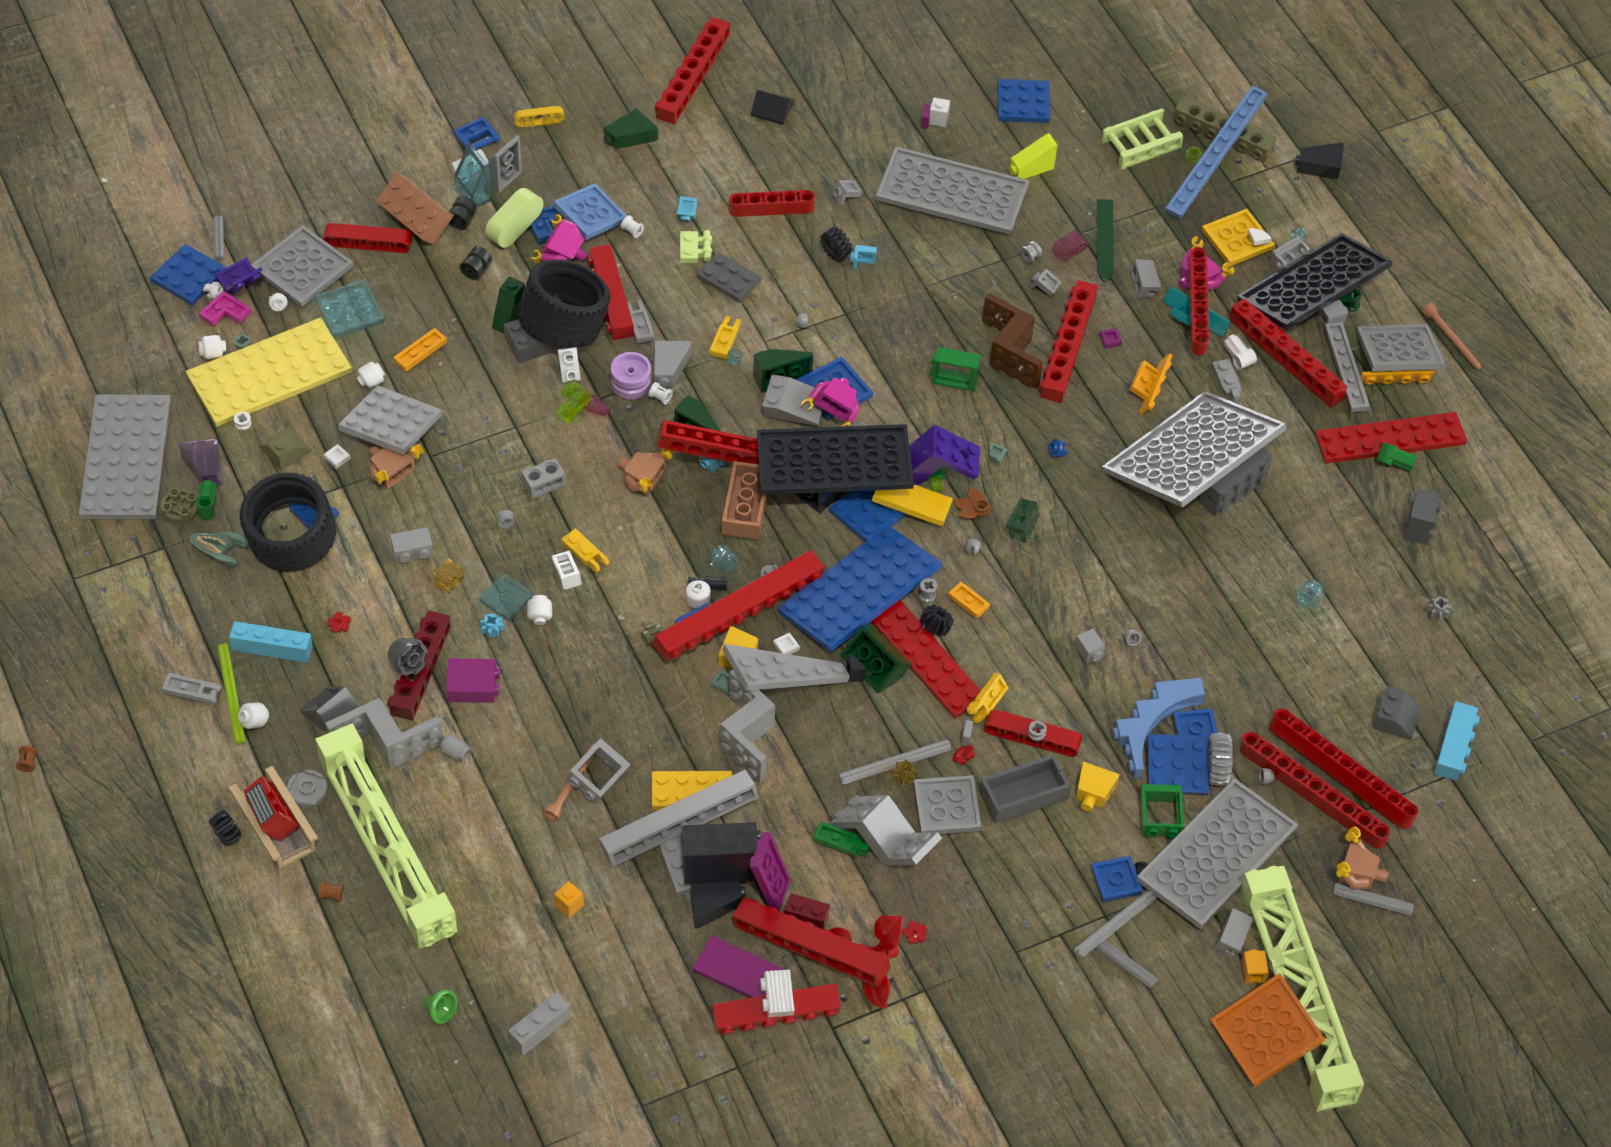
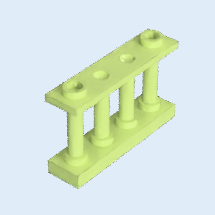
[1101,108,1183,169]

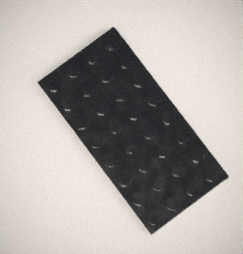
[1237,233,1392,330]
[757,424,914,495]

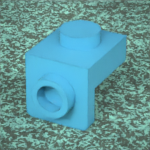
[676,196,698,222]
[850,245,877,270]
[699,456,727,473]

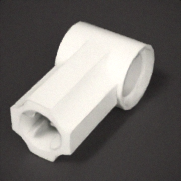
[1223,334,1257,370]

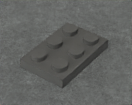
[697,252,761,303]

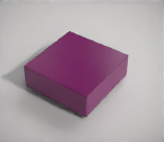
[921,104,931,129]
[1099,328,1122,349]

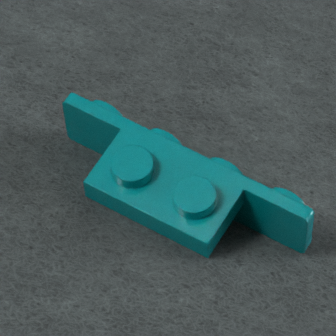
[1164,287,1230,337]

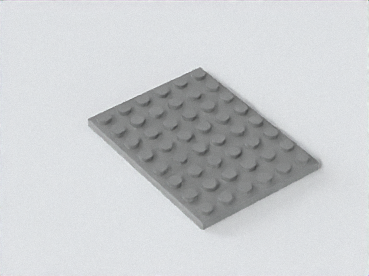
[1102,391,1287,508]

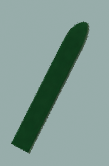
[1097,199,1114,283]

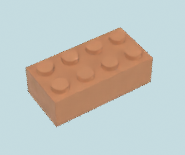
[376,172,454,245]
[721,461,767,540]

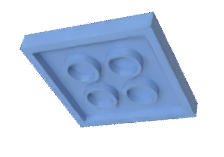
[553,183,627,240]

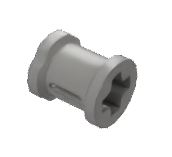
[919,578,937,603]

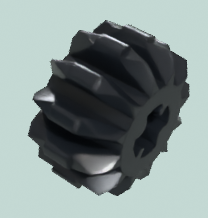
[920,604,954,637]
[209,810,241,846]

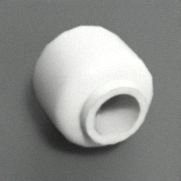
[198,335,226,360]
[357,362,385,389]
[686,580,711,609]
[527,595,552,625]
[238,702,269,729]

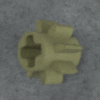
[641,622,663,646]

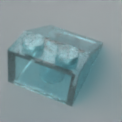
[453,143,491,208]

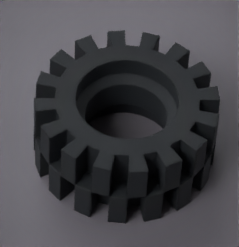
[820,226,852,261]

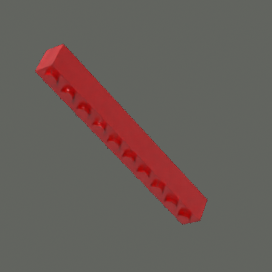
[653,550,825,662]

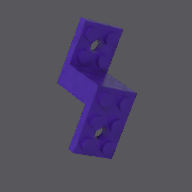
[909,425,980,486]

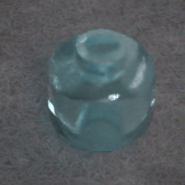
[709,545,738,573]
[1296,580,1324,609]

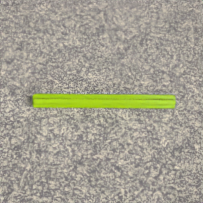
[217,643,246,744]

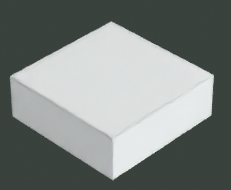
[323,444,350,469]
[773,633,800,655]

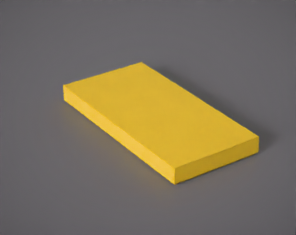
[872,485,953,527]

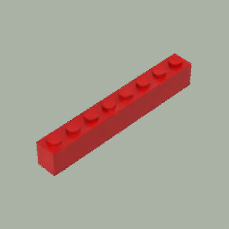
[732,897,890,988]

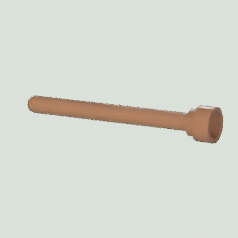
[1422,303,1481,369]
[544,744,595,821]

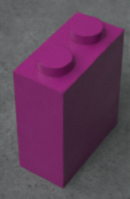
[446,658,500,703]

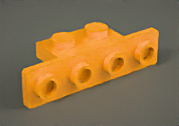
[1129,353,1173,414]
[1360,370,1434,385]

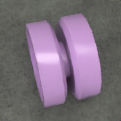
[611,352,651,400]

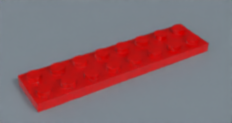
[1314,412,1467,464]
[870,600,981,720]

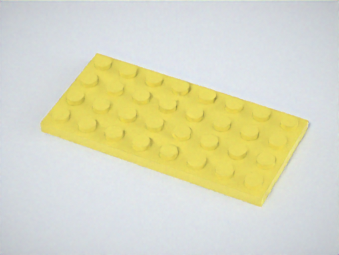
[186,318,352,427]

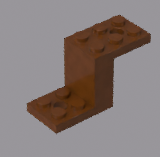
[982,293,1043,389]

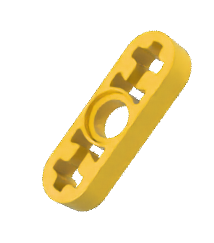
[514,106,565,127]

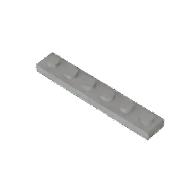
[1324,322,1370,412]

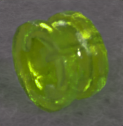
[1186,147,1202,163]
[930,476,943,493]

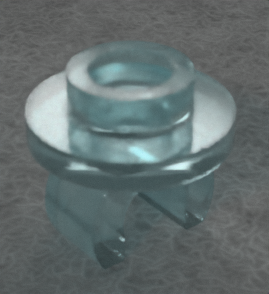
[1291,227,1309,242]

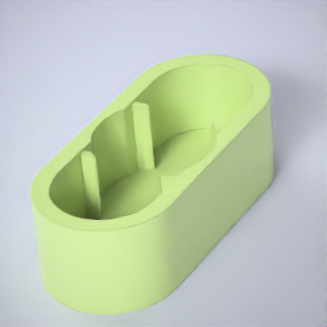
[485,188,543,248]

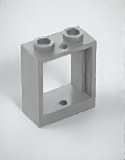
[566,738,631,803]

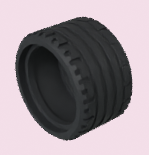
[517,259,611,348]
[239,472,336,572]

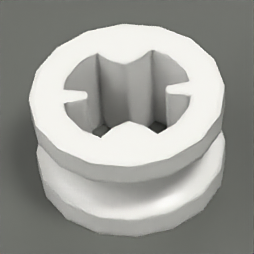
[234,411,252,430]

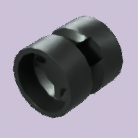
[449,196,477,230]
[459,246,492,280]

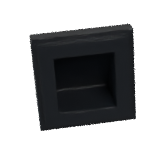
[846,654,866,682]

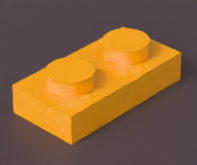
[948,582,990,619]

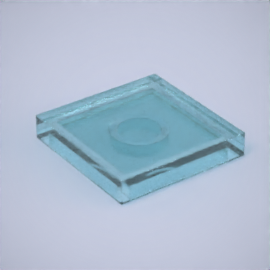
[479,573,534,621]

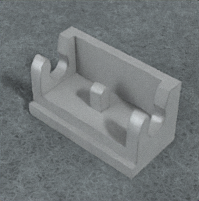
[1270,236,1310,271]
[1129,260,1161,298]
[1213,908,1253,957]

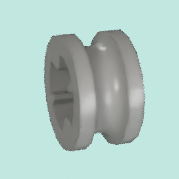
[496,510,515,528]
[1028,721,1047,741]

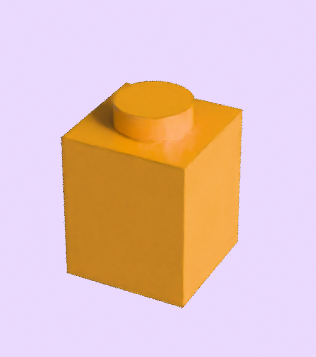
[554,881,584,918]
[1241,949,1269,983]

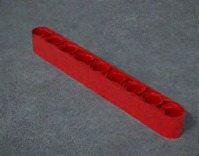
[1269,708,1419,829]
[1239,731,1390,849]

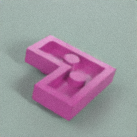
[199,291,252,326]

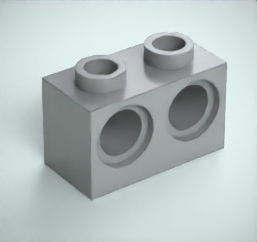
[521,458,566,499]

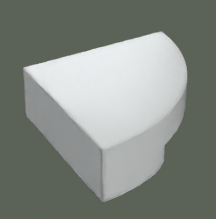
[1248,228,1271,246]

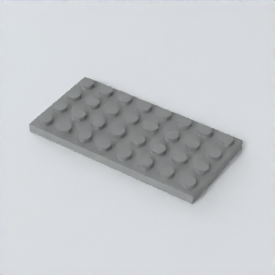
[876,147,1030,235]
[79,394,171,519]
[1136,778,1298,929]

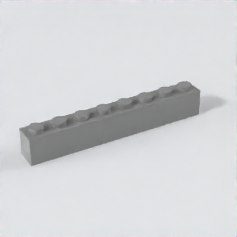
[599,770,759,867]

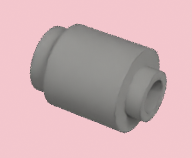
[440,735,471,762]

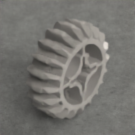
[1208,732,1233,786]

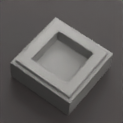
[961,720,973,746]

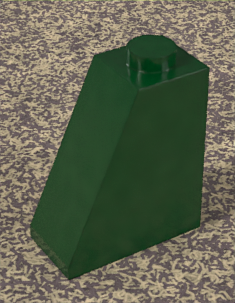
[604,108,658,149]
[492,276,525,334]

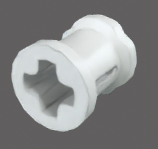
[620,215,644,238]
[648,382,673,405]

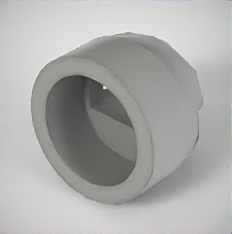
[795,313,808,328]
[965,539,981,555]
[1125,629,1141,646]
[1258,768,1275,784]

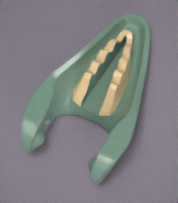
[190,532,249,567]

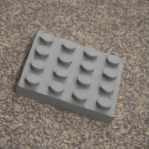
[251,225,354,307]
[1356,324,1445,372]
[339,385,442,455]

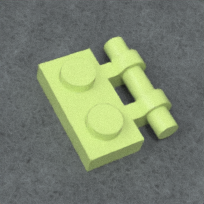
[680,230,712,263]

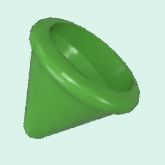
[422,989,458,1024]

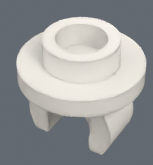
[203,282,223,300]
[269,293,287,311]

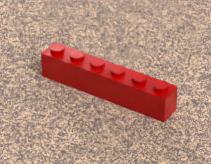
[587,244,634,341]
[711,983,841,1035]

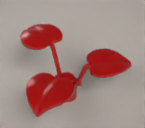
[829,915,903,1008]

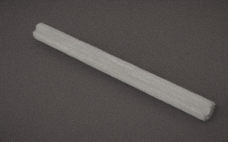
[839,739,951,784]
[1074,890,1158,958]

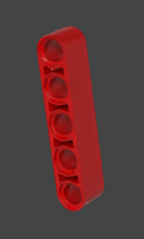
[729,190,815,217]
[323,223,412,253]
[984,709,1082,757]

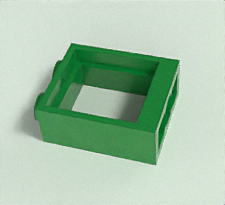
[929,347,981,392]
[1139,784,1184,838]

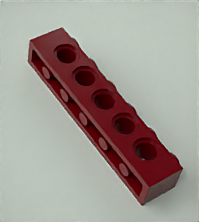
[387,610,451,721]

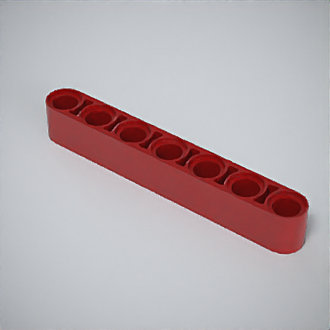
[1189,247,1209,356]

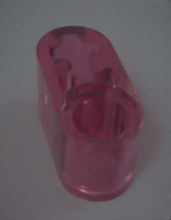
[1052,230,1088,262]

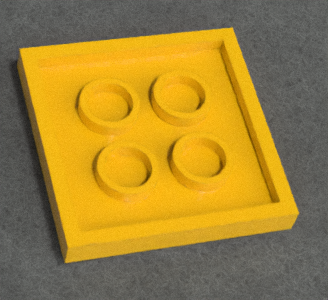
[1201,209,1275,266]

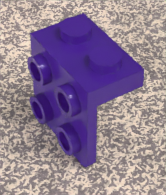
[215,257,263,294]

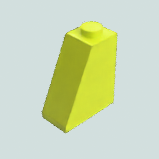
[1009,133,1058,179]

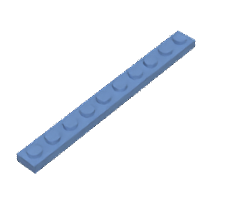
[1165,86,1267,219]

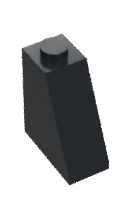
[1295,142,1344,180]
[690,881,745,929]

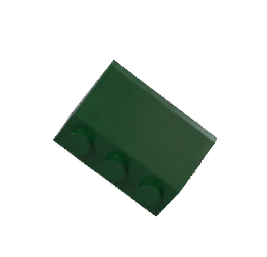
[840,625,912,693]

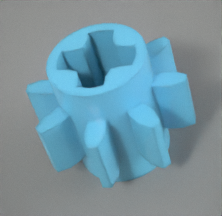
[480,613,504,638]

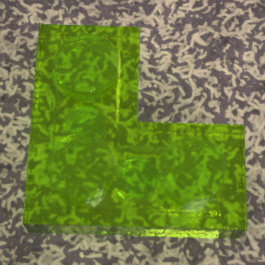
[556,379,593,424]

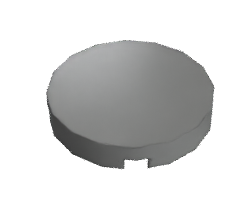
[287,770,328,808]

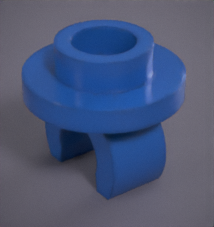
[1048,439,1068,457]

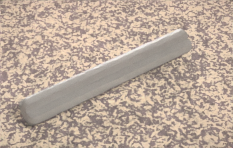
[1333,883,1414,915]
[1088,932,1157,988]

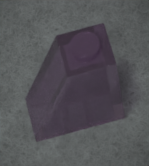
[179,439,223,486]

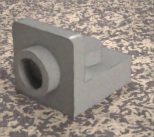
[831,180,862,204]
[1029,268,1062,296]

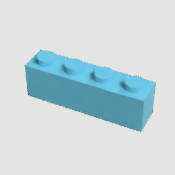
[229,621,313,663]
[1434,701,1480,781]

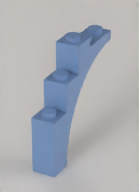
[1112,678,1205,780]

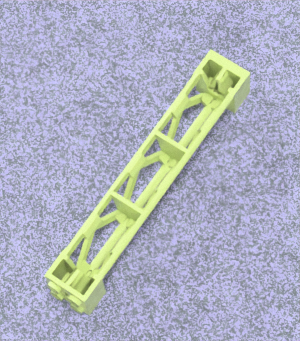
[315,723,457,949]
[1239,866,1364,1112]

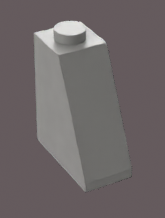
[654,341,692,387]

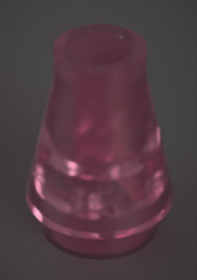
[582,394,611,417]

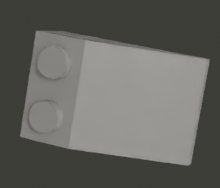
[482,135,522,193]
[762,375,823,426]

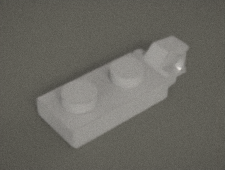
[1211,359,1242,403]

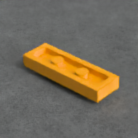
[393,328,447,372]

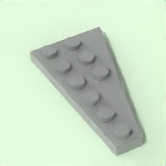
[722,644,850,691]

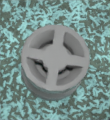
[1020,241,1042,263]

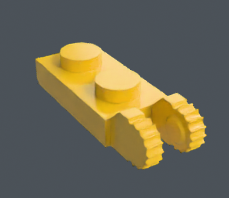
[709,316,741,360]
[561,528,610,573]
[967,673,1008,724]

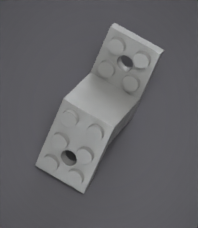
[720,669,775,783]
[325,698,443,768]
[830,795,942,866]

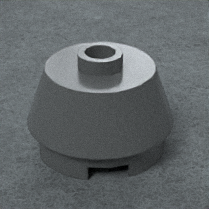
[388,638,428,676]

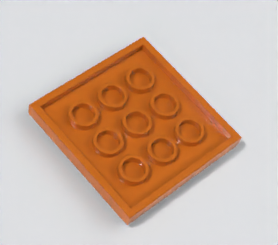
[1210,973,1326,1087]

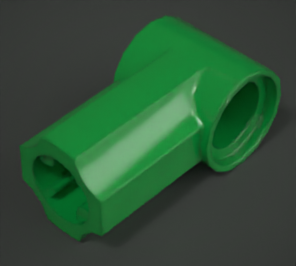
[1377,442,1417,471]
[196,480,217,520]

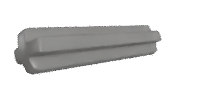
[213,216,224,260]

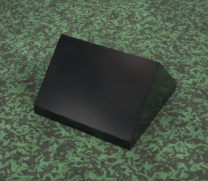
[751,90,795,125]

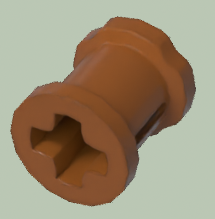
[16,746,37,772]
[319,881,344,902]

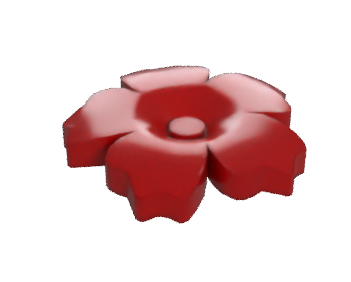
[327,612,351,633]
[952,745,975,765]
[902,921,927,944]

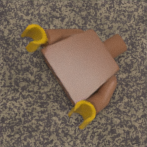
[369,444,424,489]
[618,449,675,496]
[1336,826,1389,890]

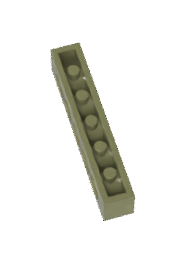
[1173,96,1277,162]

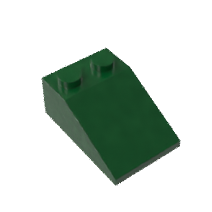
[753,349,813,393]
[674,395,721,431]

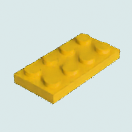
[652,771,732,810]

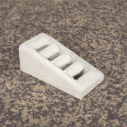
[551,551,582,590]

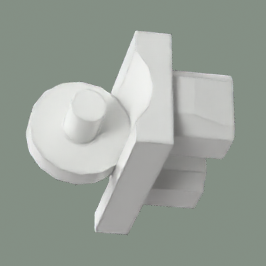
[558,347,581,383]

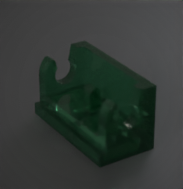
[1006,498,1040,543]

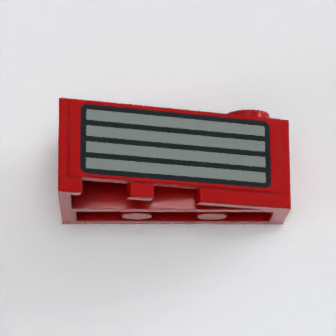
[243,776,299,841]

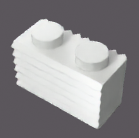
[760,970,794,1017]

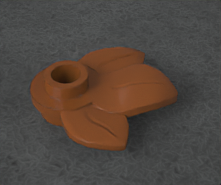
[954,488,991,519]

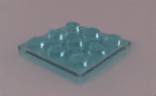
[314,279,385,338]

